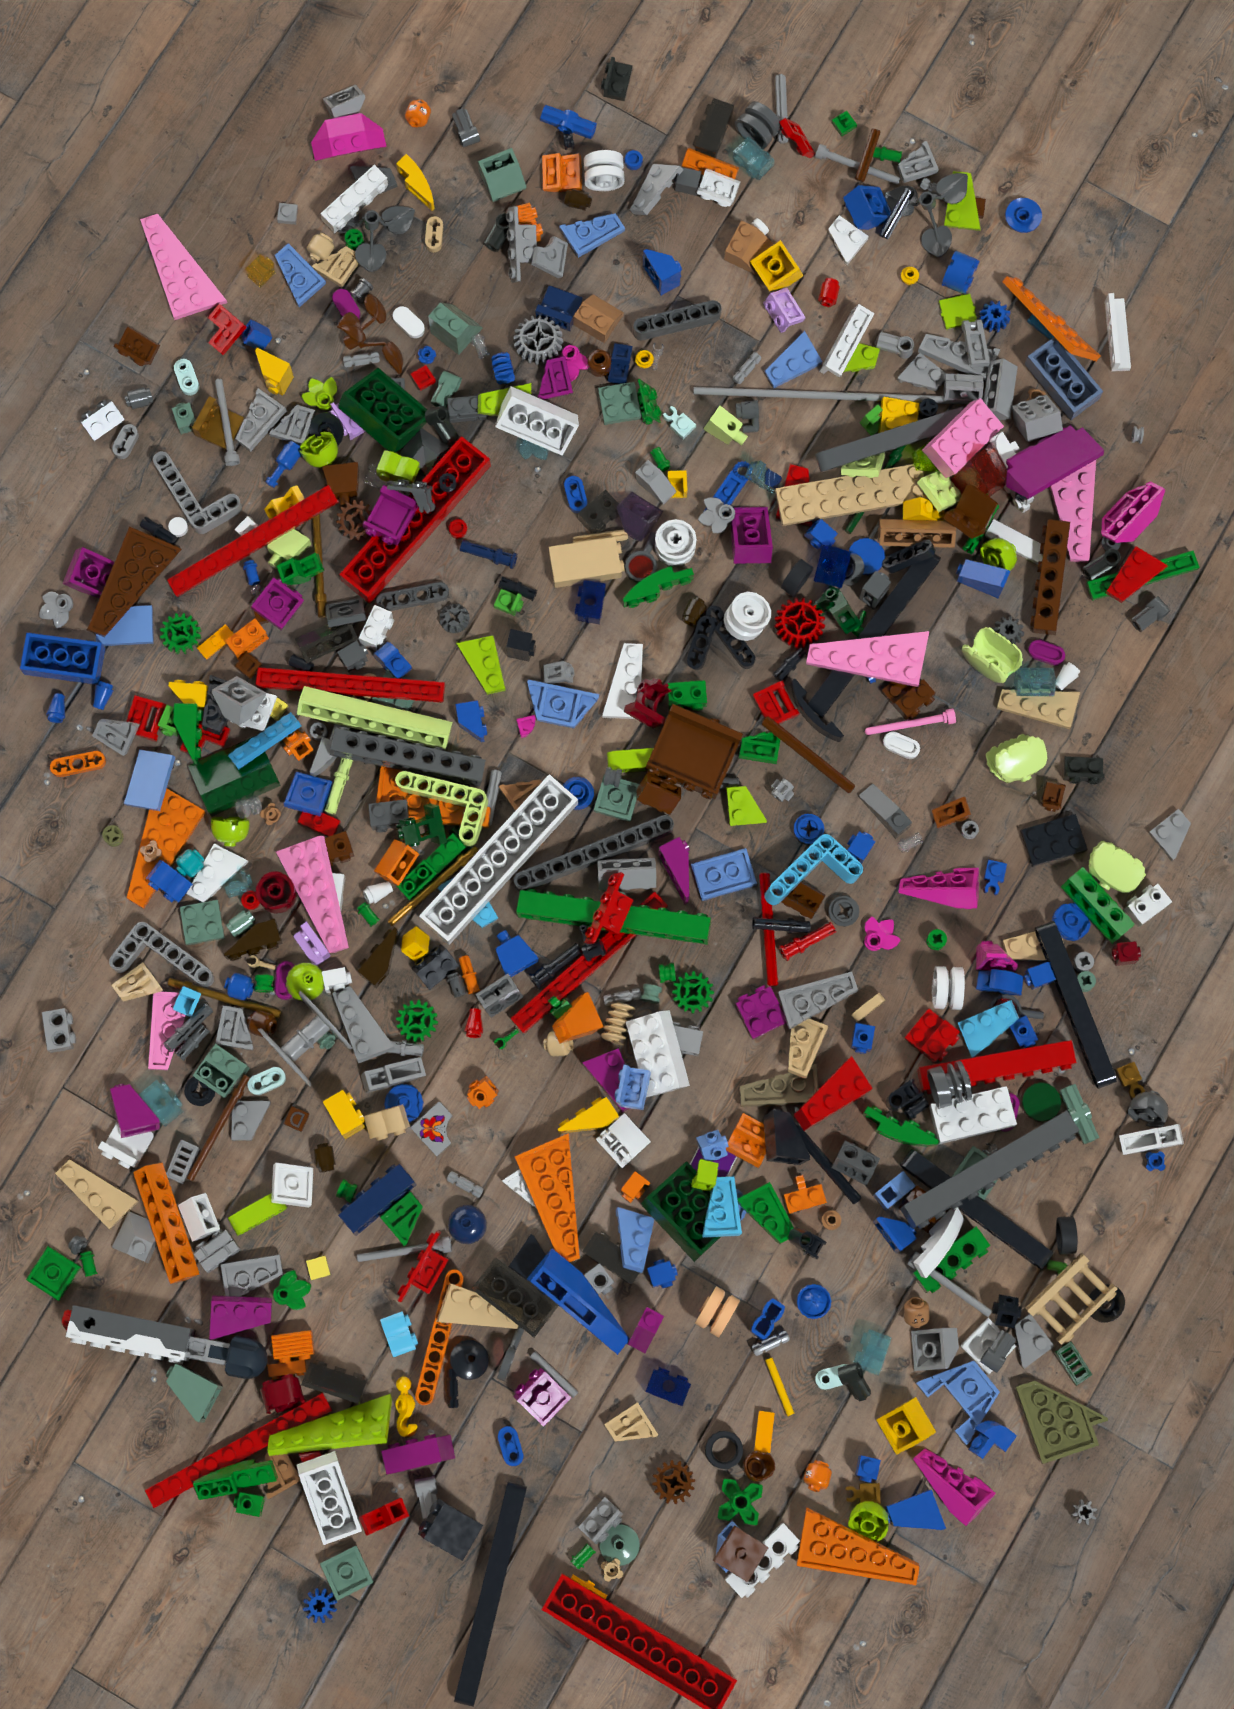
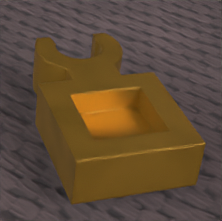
[1116,1062,1145,1099]
[845,1483,881,1504]

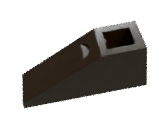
[224,919,283,961]
[357,927,398,989]

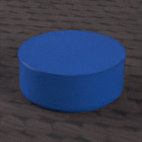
[624,150,643,170]

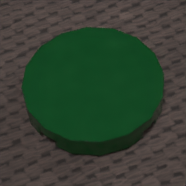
[1022,1082,1061,1122]

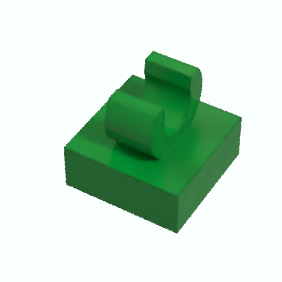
[831,111,857,137]
[548,996,572,1019]

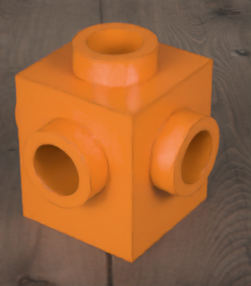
[282,729,314,761]
[467,1076,499,1109]

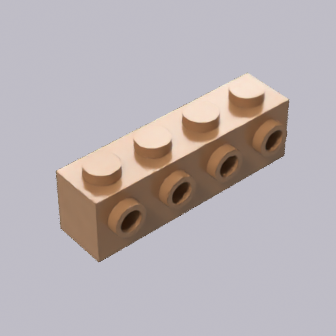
[878,519,956,548]

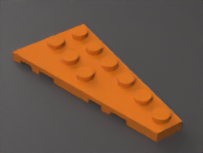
[1002,276,1101,361]
[376,766,491,828]
[127,789,206,909]
[514,1133,580,1263]
[797,1507,920,1585]

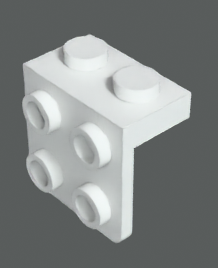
[98,1123,154,1169]

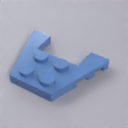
[916,1361,1000,1445]

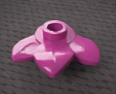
[556,345,588,382]
[864,917,900,951]

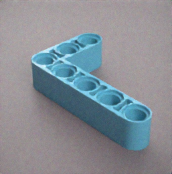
[765,834,863,905]

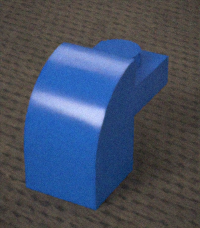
[373,642,412,679]
[976,969,1024,995]
[968,1421,1017,1459]

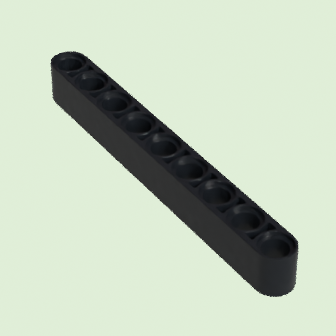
[1035,921,1117,1089]
[900,1149,1053,1270]

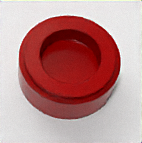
[449,519,468,539]

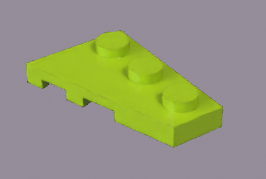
[944,171,981,231]
[478,383,531,417]
[456,636,505,695]

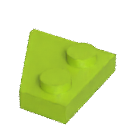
[844,343,880,372]
[726,786,767,826]

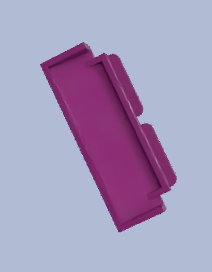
[1006,425,1104,499]

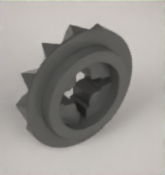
[439,604,470,633]
[828,896,860,927]

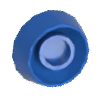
[563,777,594,810]
[797,1284,831,1319]

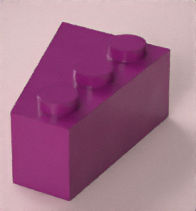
[582,1048,631,1112]
[209,1296,272,1340]
[381,1434,455,1475]

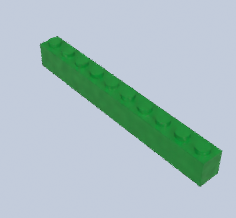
[516,889,712,945]

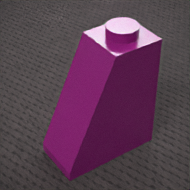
[110,1084,160,1138]
[628,1307,664,1353]

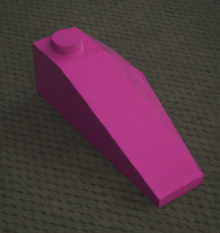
[899,868,979,909]
[976,941,1018,971]
[913,1449,996,1526]

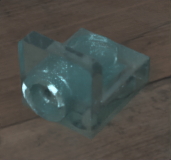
[225,870,253,898]

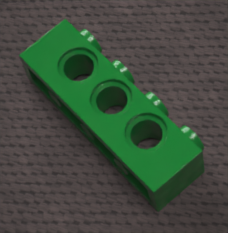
[1061,867,1135,944]
[912,1226,991,1293]

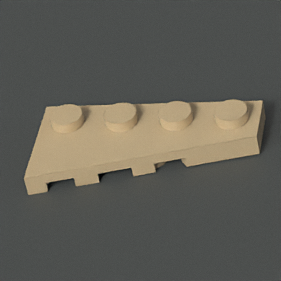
[996,689,1080,729]
[55,1159,139,1229]
[436,1284,523,1329]

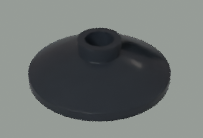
[309,412,344,446]
[1087,1284,1125,1323]
[450,1340,489,1380]

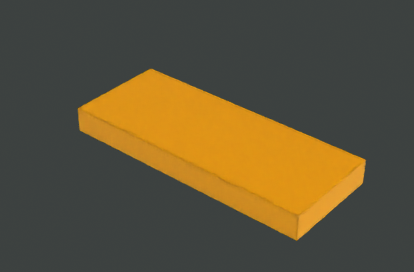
[197,624,234,660]
[754,1411,775,1453]
[571,1574,608,1599]

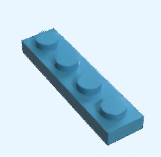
[228,712,301,770]

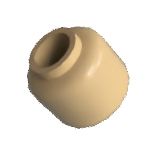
[307,233,334,262]
[544,1031,573,1057]

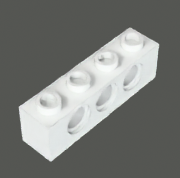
[725,1523,800,1598]

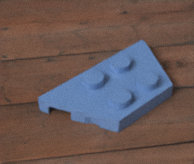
[527,680,599,729]

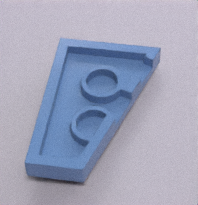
[559,213,625,258]
[275,243,326,307]
[765,331,822,389]
[616,1207,654,1273]

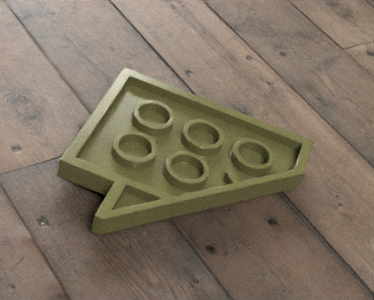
[1015,1381,1108,1464]

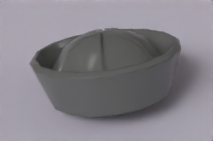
[835,553,864,586]

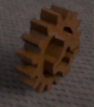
[335,500,372,541]
[652,1460,695,1504]

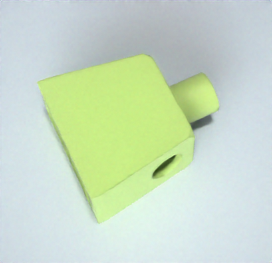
[703,406,748,445]
[267,529,311,569]

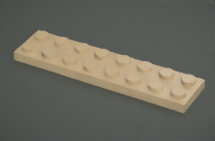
[775,463,929,526]

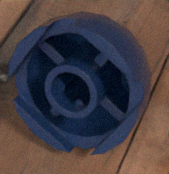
[448,1205,487,1245]

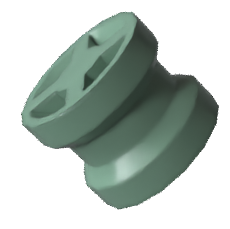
[1077,971,1096,992]
[640,984,662,1004]

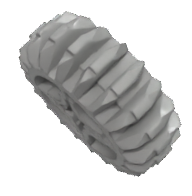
[513,314,563,365]

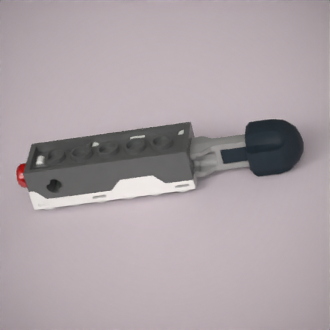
[62,1305,267,1379]

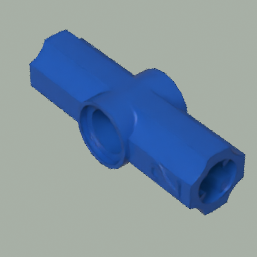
[540,105,597,139]

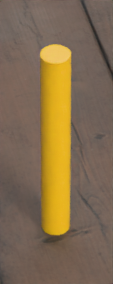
[765,1358,795,1416]

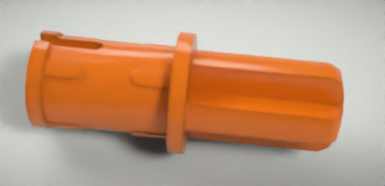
[459,955,480,995]

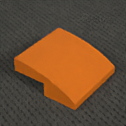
[542,153,582,192]
[726,1113,766,1168]

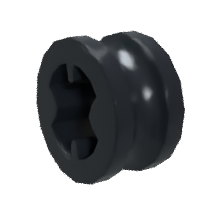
[563,132,574,150]
[439,473,456,492]

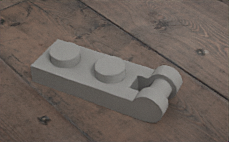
[962,319,990,368]

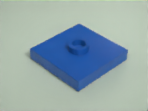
[284,772,333,816]

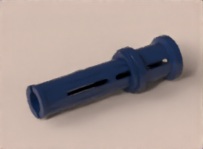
[460,540,518,569]

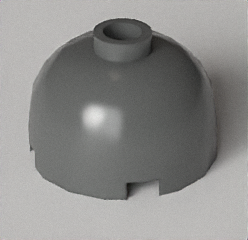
[1128,1091,1168,1128]

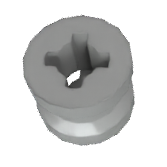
[1073,952,1094,973]

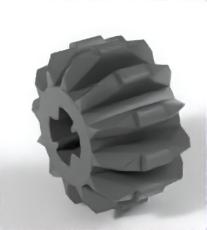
[992,616,1024,645]

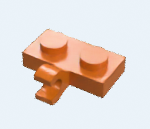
[783,1175,827,1214]

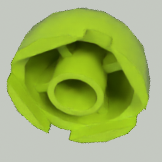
[300,432,338,467]
[980,538,1017,571]
[211,816,249,847]
[286,963,324,1001]
[848,1501,889,1541]

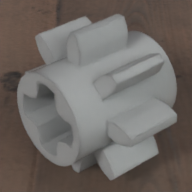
[771,778,794,802]
[1071,1500,1097,1525]

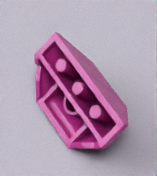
[311,113,387,161]
[1101,481,1165,543]

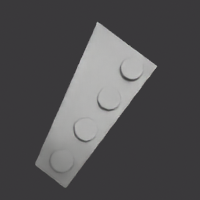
[332,986,395,1063]

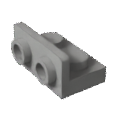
[578,1497,623,1545]

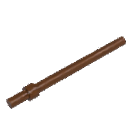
[186,1074,250,1181]

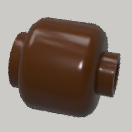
[587,349,611,377]
[247,1010,277,1038]

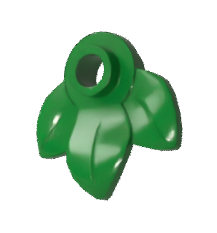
[273,1270,311,1310]

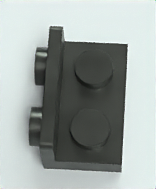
[601,57,633,101]
[1064,756,1105,785]

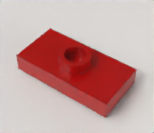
[298,812,341,837]

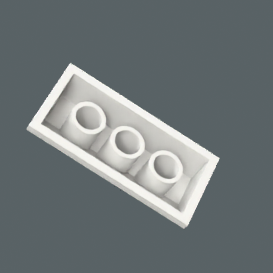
[495,386,579,455]

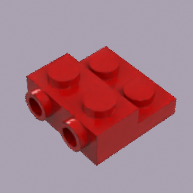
[904,1009,960,1063]

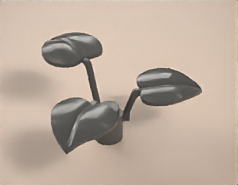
[885,173,968,257]
[337,206,415,272]

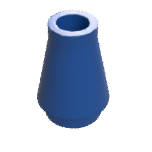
[93,681,114,710]
[46,693,65,723]

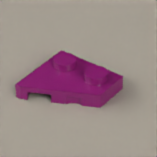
[538,356,573,400]

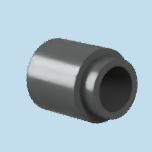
[124,387,153,410]

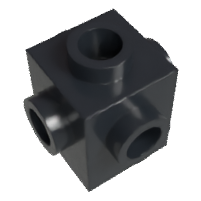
[992,1294,1022,1328]

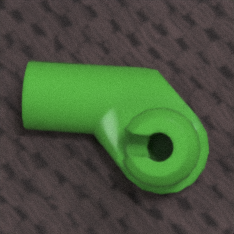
[1047,1260,1068,1275]

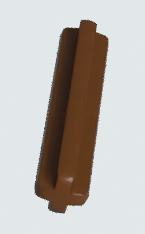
[855,128,881,182]

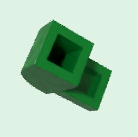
[277,553,324,585]

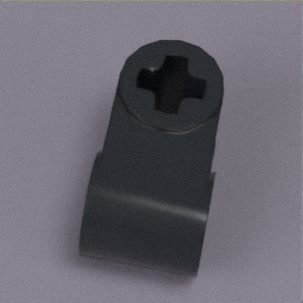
[886,1078,924,1111]
[788,1227,827,1260]

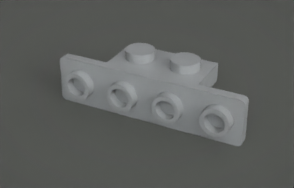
[506,206,537,283]

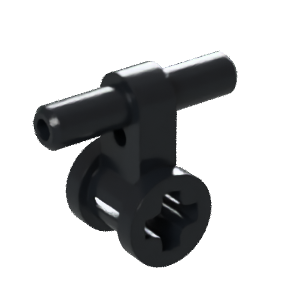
[580,925,606,962]

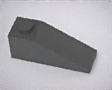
[858,784,912,839]

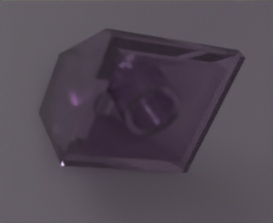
[617,492,663,542]

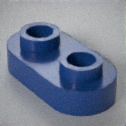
[564,476,587,513]
[498,1426,524,1466]

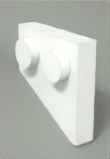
[828,215,869,265]

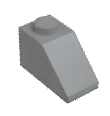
[635,460,676,505]

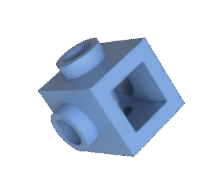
[696,1130,729,1161]

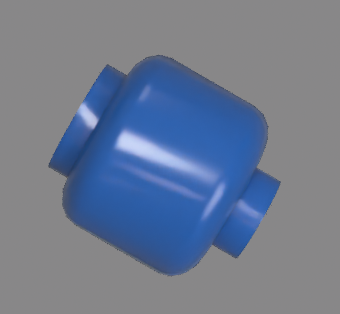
[224,973,255,1001]

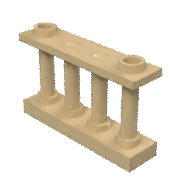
[1025,1253,1117,1345]

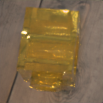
[245,254,275,288]

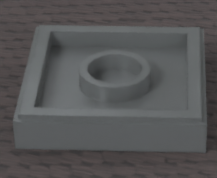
[325,598,366,627]

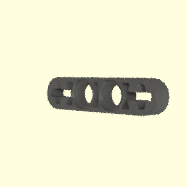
[376,582,449,611]

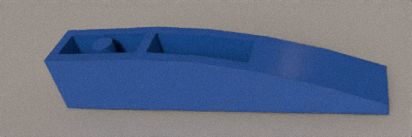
[527,1248,630,1355]

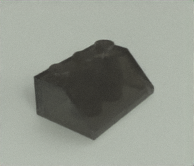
[301,1360,369,1404]

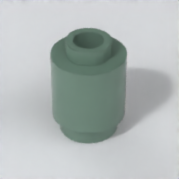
[226,910,255,937]

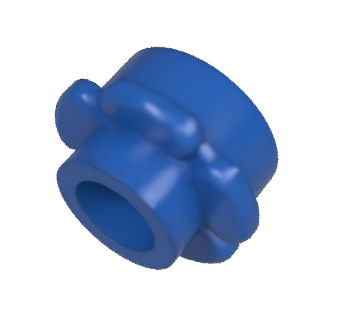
[418,346,436,364]

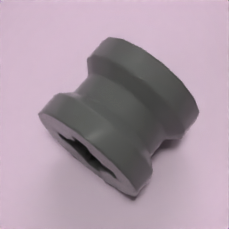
[603,766,622,788]

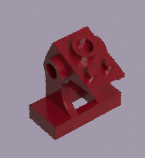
[623,678,672,729]

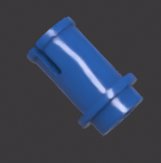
[243,560,260,585]

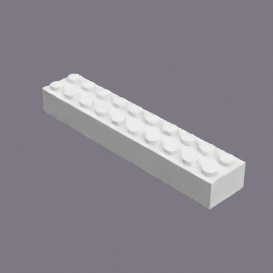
[419,774,578,945]

